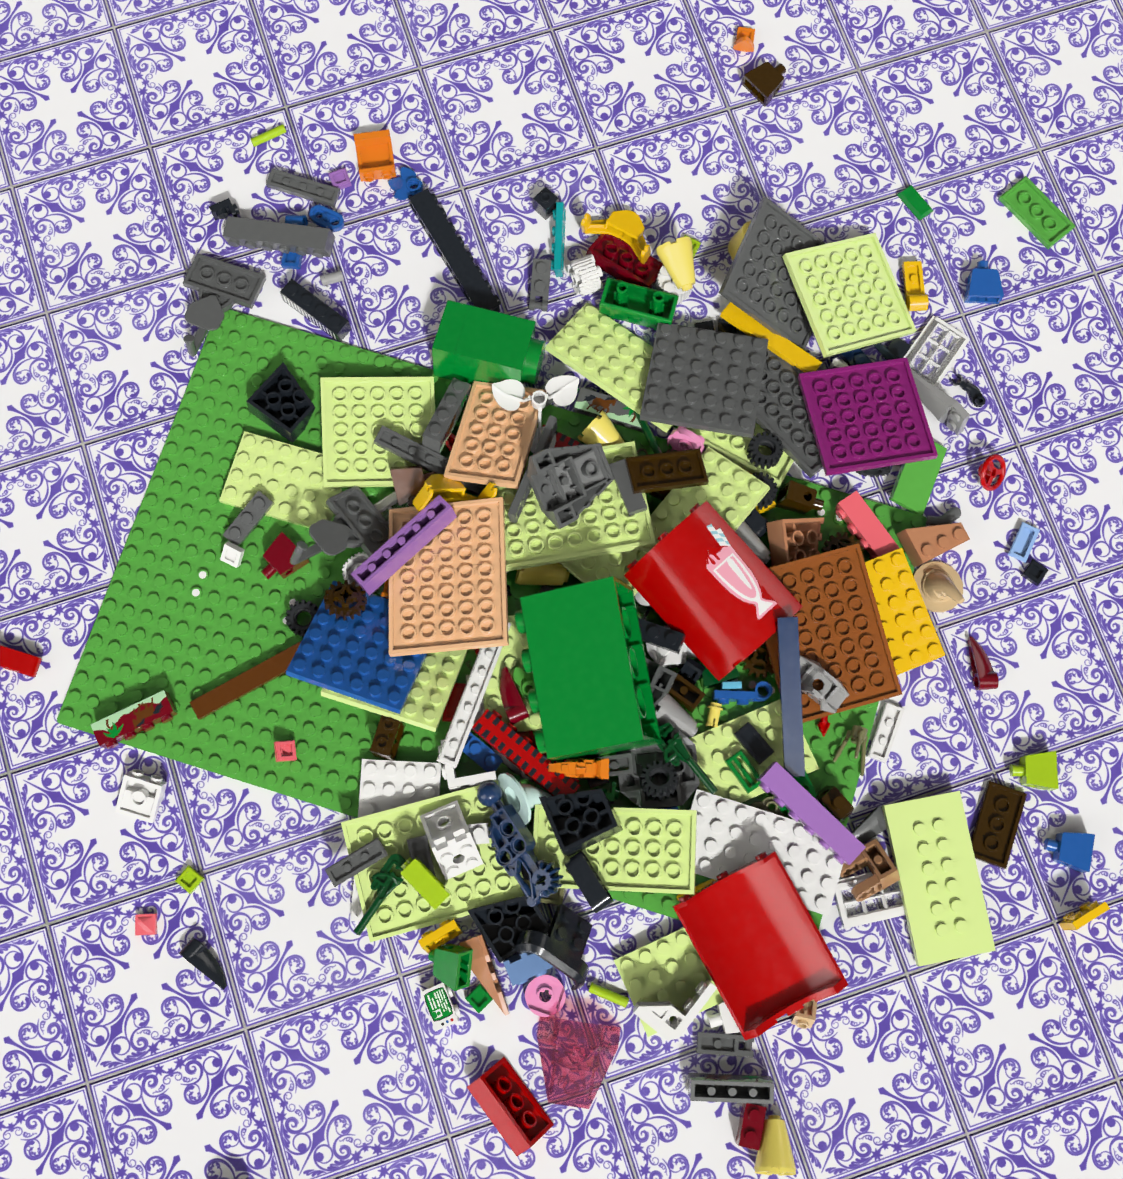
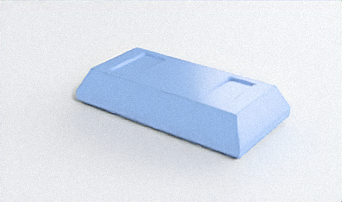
[1008,522,1040,563]

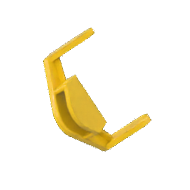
[580,210,651,264]
[412,474,497,511]

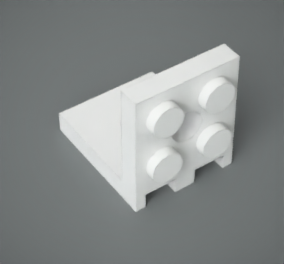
[438,739,497,792]
[420,800,483,880]

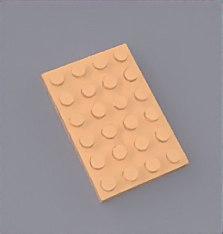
[444,381,547,489]

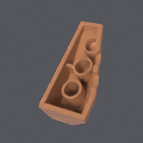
[460,935,510,1016]

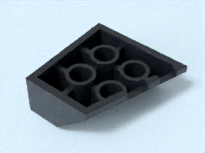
[246,362,315,443]
[539,789,623,857]
[467,895,550,963]

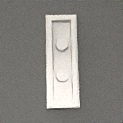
[866,702,905,764]

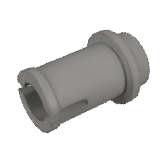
[320,270,344,287]

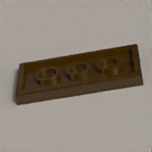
[625,448,709,494]
[971,781,1027,869]

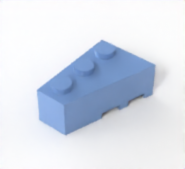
[503,953,556,986]

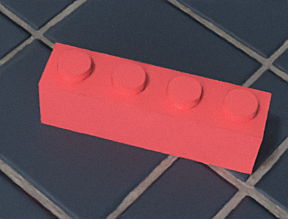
[835,491,899,560]

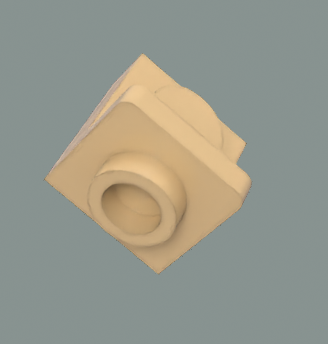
[791,999,817,1029]

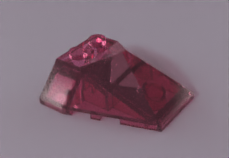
[537,1016,621,1109]

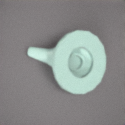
[497,772,552,825]

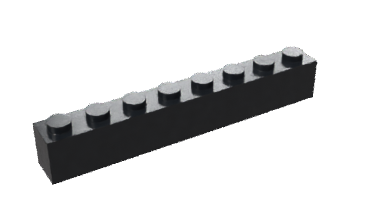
[408,188,501,312]

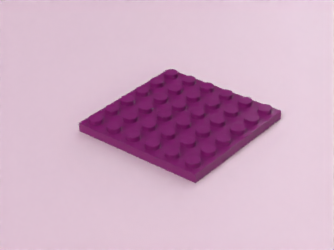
[797,357,938,476]

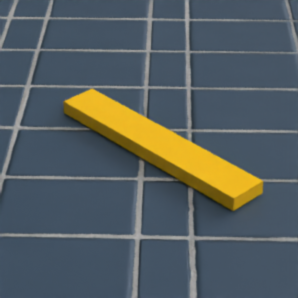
[720,302,822,373]

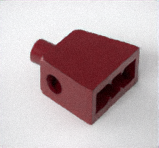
[261,532,309,580]

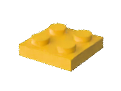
[1059,900,1110,930]
[418,919,463,953]

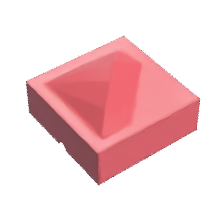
[274,740,297,762]
[135,914,157,935]

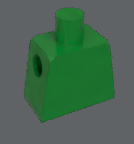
[428,944,473,991]

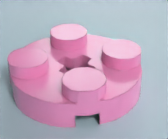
[667,426,705,455]
[525,975,566,1017]

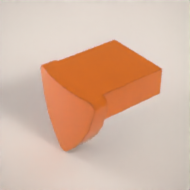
[733,27,755,52]

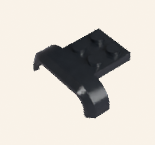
[516,904,593,991]

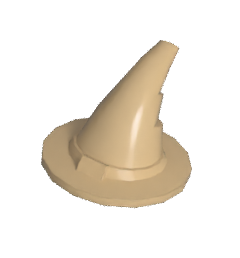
[913,561,965,613]

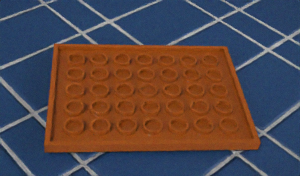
[765,543,902,723]

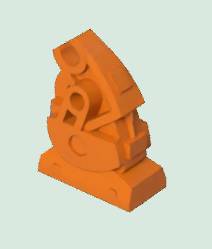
[548,758,609,779]

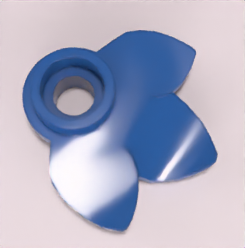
[388,167,423,200]

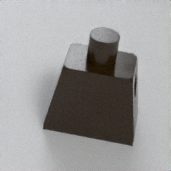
[742,62,786,107]
[775,480,824,514]
[815,785,854,823]

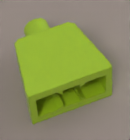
[1009,751,1059,791]

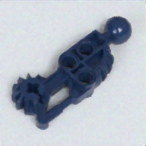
[477,781,563,907]

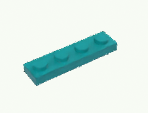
[551,202,566,277]

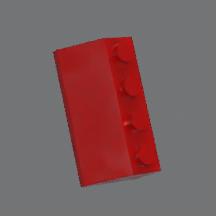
[467,1057,554,1156]

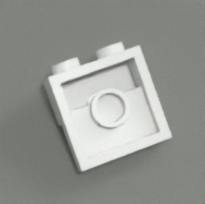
[115,769,167,823]

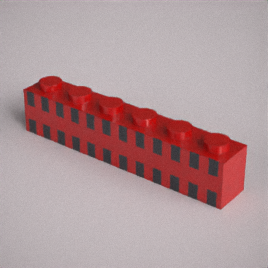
[472,709,581,796]

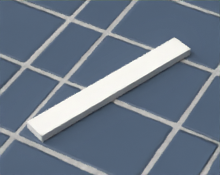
[436,622,511,768]

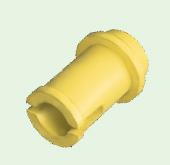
[705,702,723,728]

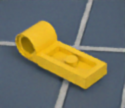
[902,261,929,311]

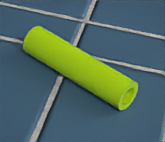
[250,124,287,147]
[588,982,629,1008]

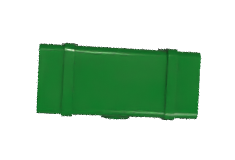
[599,277,679,330]

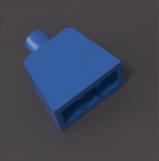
[964,260,1004,304]
[1044,832,1095,873]

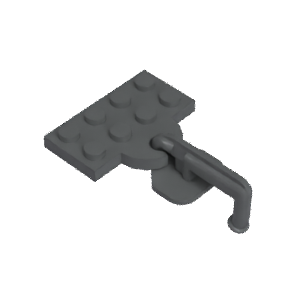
[182,253,266,357]
[290,486,389,565]

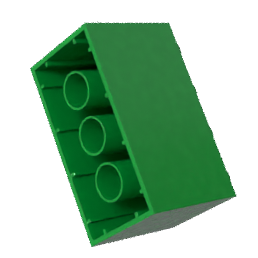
[515,576,662,761]

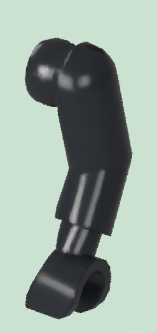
[950,374,986,407]

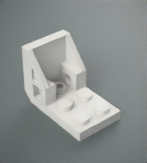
[632,979,717,1040]

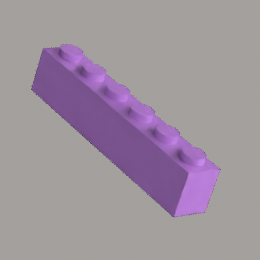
[351,495,457,596]
[757,762,866,865]

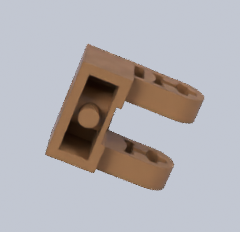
[840,838,900,902]

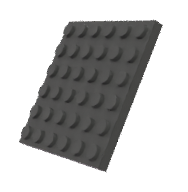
[719,197,826,351]
[640,323,768,438]

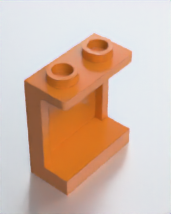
[354,129,396,182]

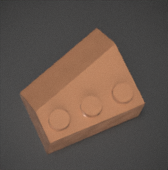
[766,517,824,567]

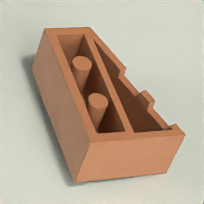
[896,522,970,567]

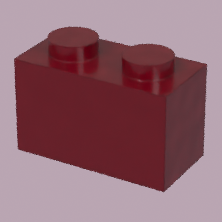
[735,1103,767,1150]

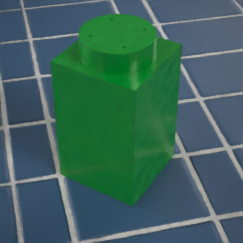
[432,300,546,385]

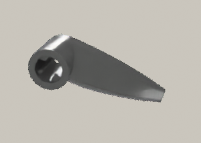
[851,805,886,844]

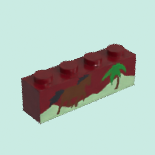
[90,690,178,749]

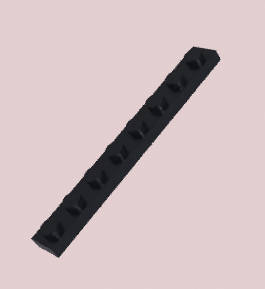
[539,585,686,654]

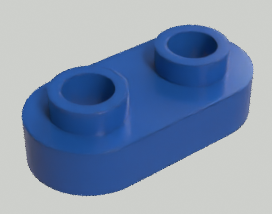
[309,205,344,232]

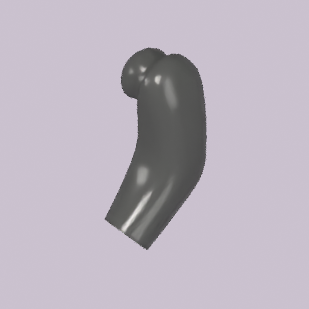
[926,507,961,526]

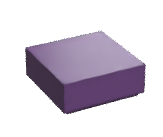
[328,168,352,190]

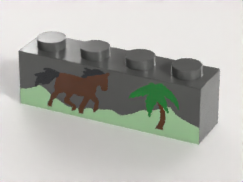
[422,378,471,454]
[574,387,649,433]
[688,1073,774,1104]

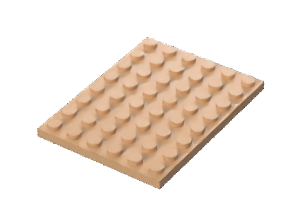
[389,497,509,657]

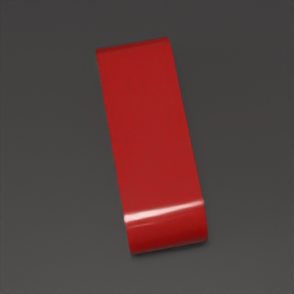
[0,645,42,678]

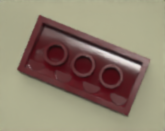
[586,234,664,289]

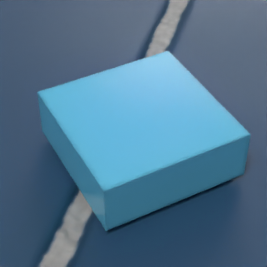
[720,681,742,691]

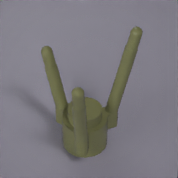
[833,725,868,776]

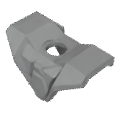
[800,655,849,713]

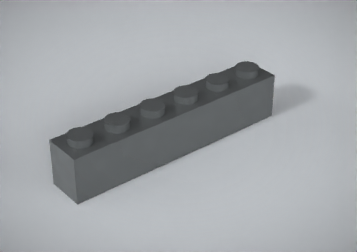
[222,216,335,258]

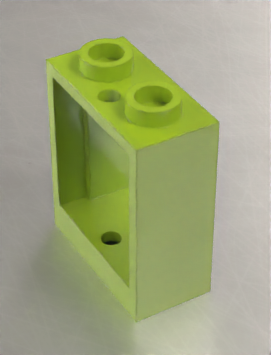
[400,857,451,910]

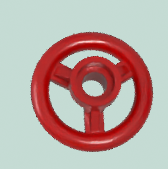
[978,454,1006,491]

